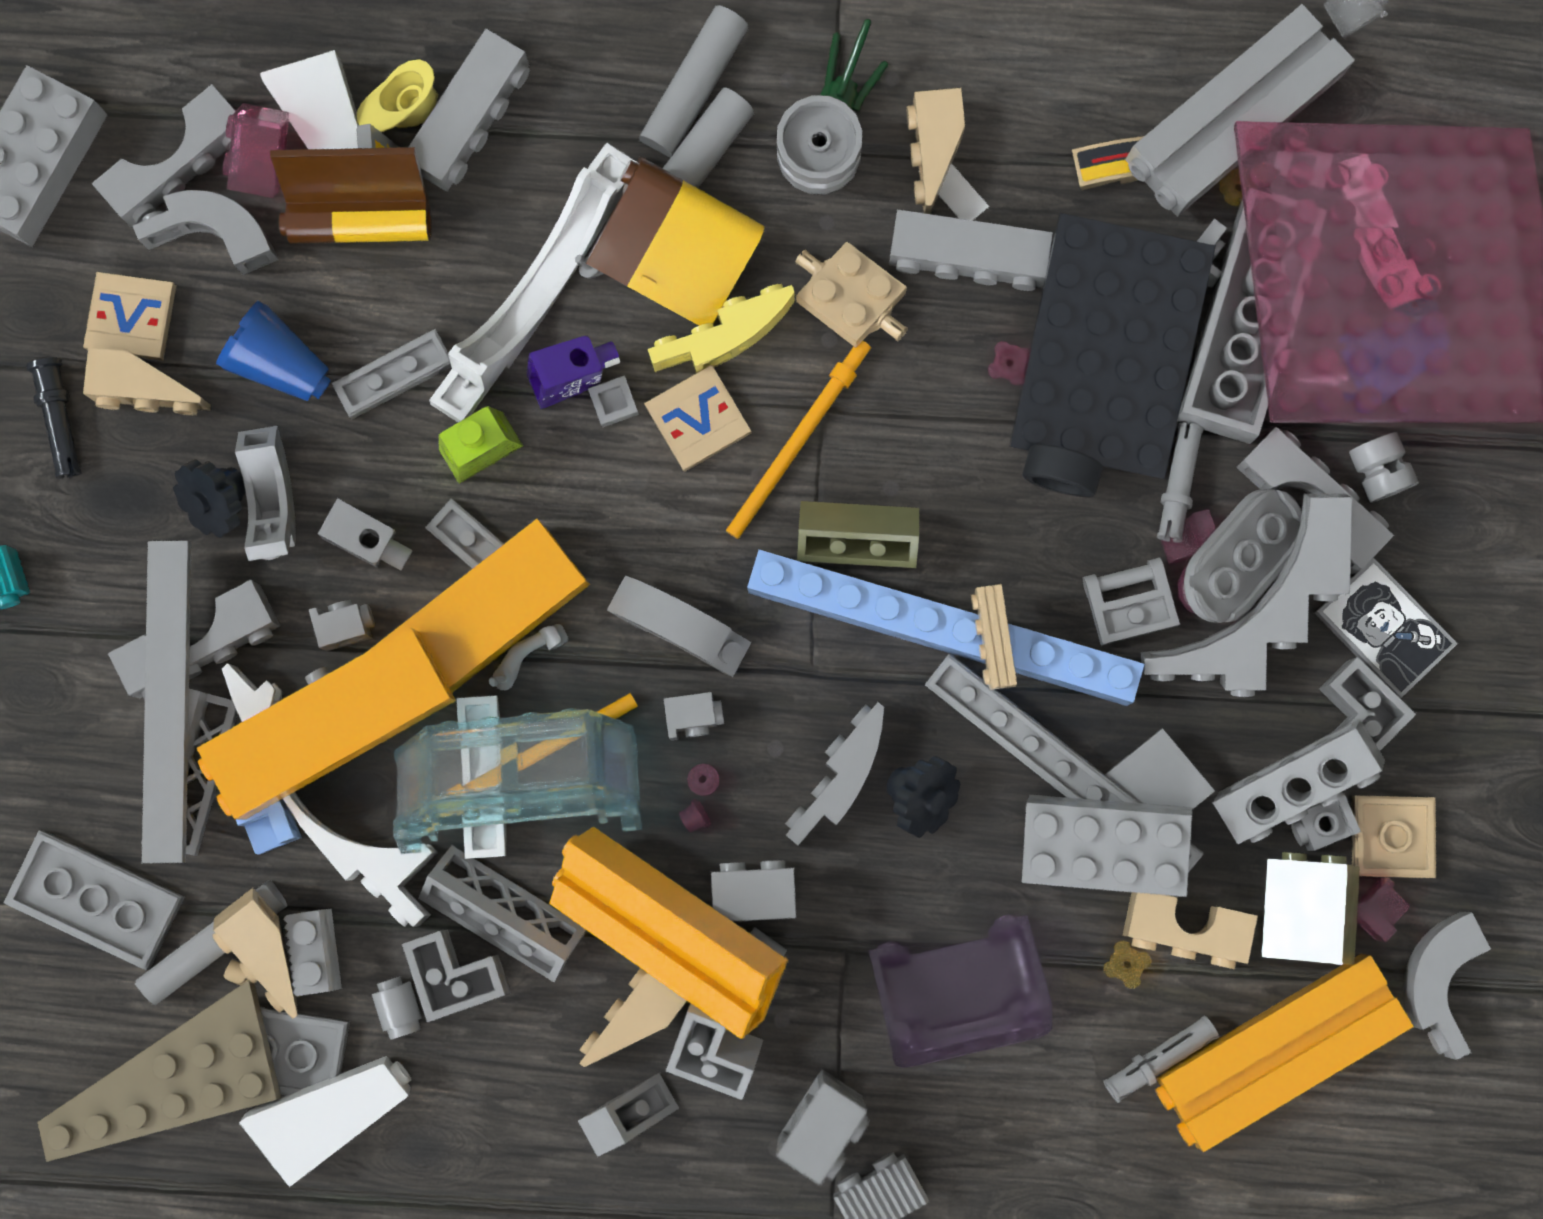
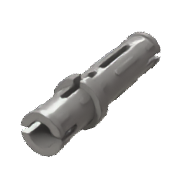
[1157,422,1203,543]
[1103,1015,1219,1103]

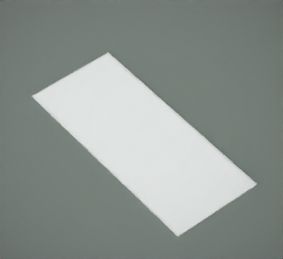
[918,164,989,220]

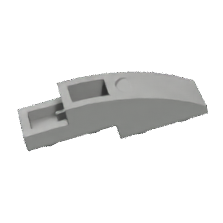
[785,702,884,846]

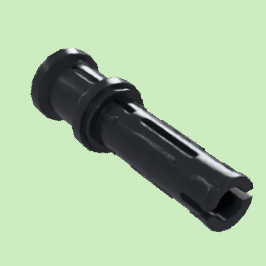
[26,357,82,479]

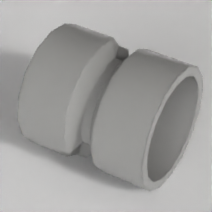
[1349,432,1419,503]

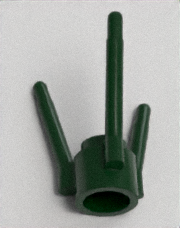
[820,19,888,112]

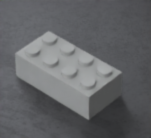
[0,65,108,247]
[1022,795,1192,897]
[776,1069,869,1185]

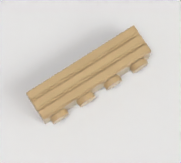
[971,584,1017,690]

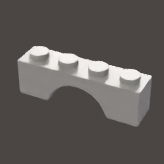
[92,84,250,228]
[1236,427,1394,575]
[108,580,280,700]

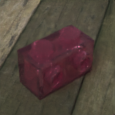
[223,103,289,198]

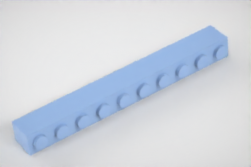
[747,550,1144,706]

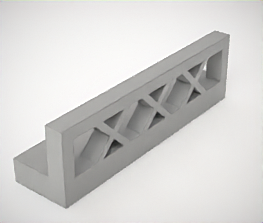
[141,689,238,856]
[418,845,586,982]

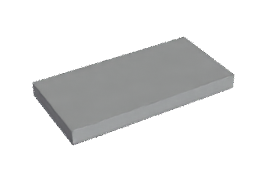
[3,830,185,970]

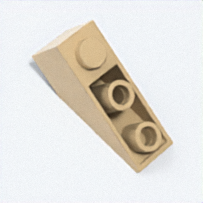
[907,88,965,214]
[83,348,211,415]
[213,888,297,1019]
[579,968,687,1067]

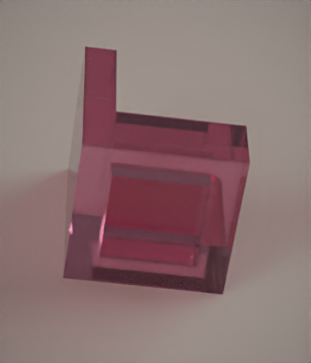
[1158,509,1215,565]
[1357,878,1410,942]

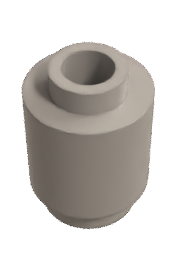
[372,976,422,1040]

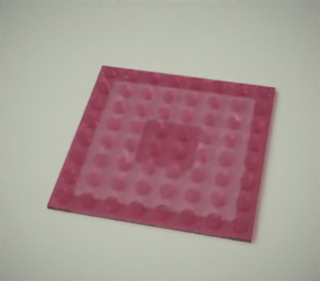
[1234,121,1543,423]

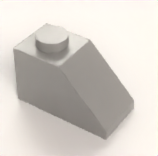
[578,1073,679,1157]

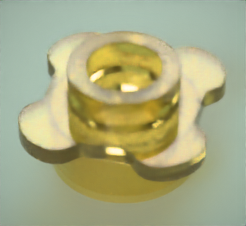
[1103,941,1151,989]

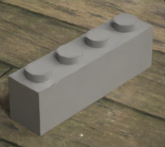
[409,29,530,192]
[889,210,1053,291]

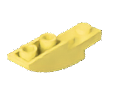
[648,284,795,373]

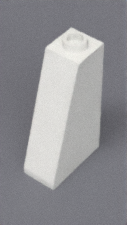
[260,50,359,149]
[239,1056,411,1187]

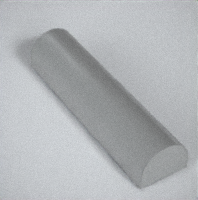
[639,6,748,158]
[663,87,754,188]
[135,880,287,1005]

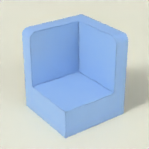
[236,800,302,855]

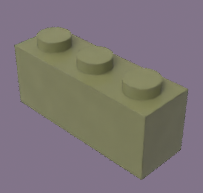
[797,501,919,568]

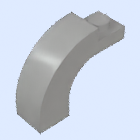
[133,190,279,275]
[235,426,296,561]
[607,575,751,677]
[1403,912,1491,1060]

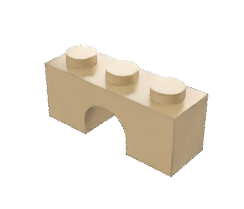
[1123,892,1258,969]

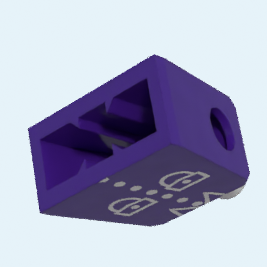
[526,336,620,409]

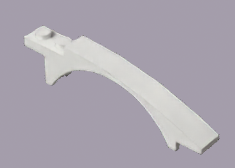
[429,143,636,422]
[222,663,438,927]

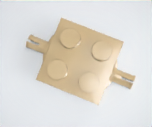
[796,242,908,348]

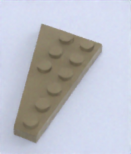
[38,980,281,1162]

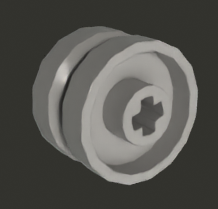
[777,95,862,194]

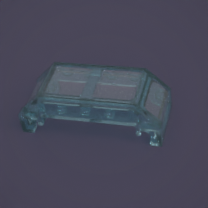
[393,708,643,854]

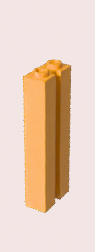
[367,519,590,731]
[197,628,456,820]
[549,827,788,1039]
[1155,954,1414,1152]

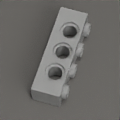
[1213,718,1385,844]

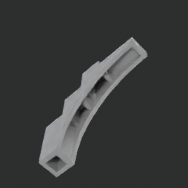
[1141,493,1352,697]

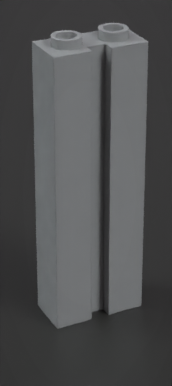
[1125,4,1355,217]

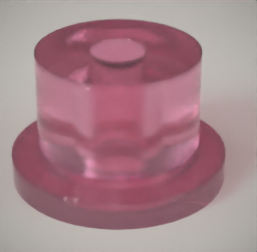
[687,764,719,796]
[679,798,711,833]

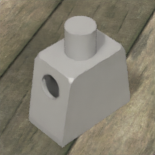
[318,498,413,571]

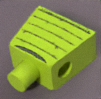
[439,406,523,484]

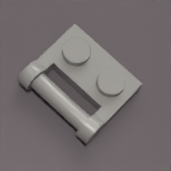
[1083,558,1180,646]

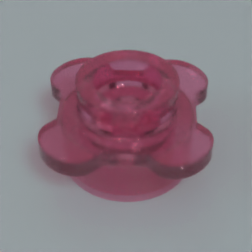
[988,341,1029,385]

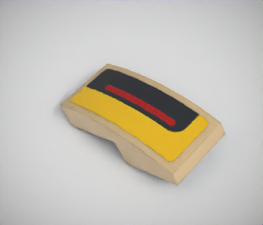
[1072,136,1144,190]

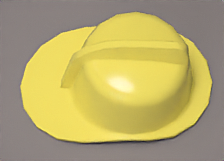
[356,60,438,132]

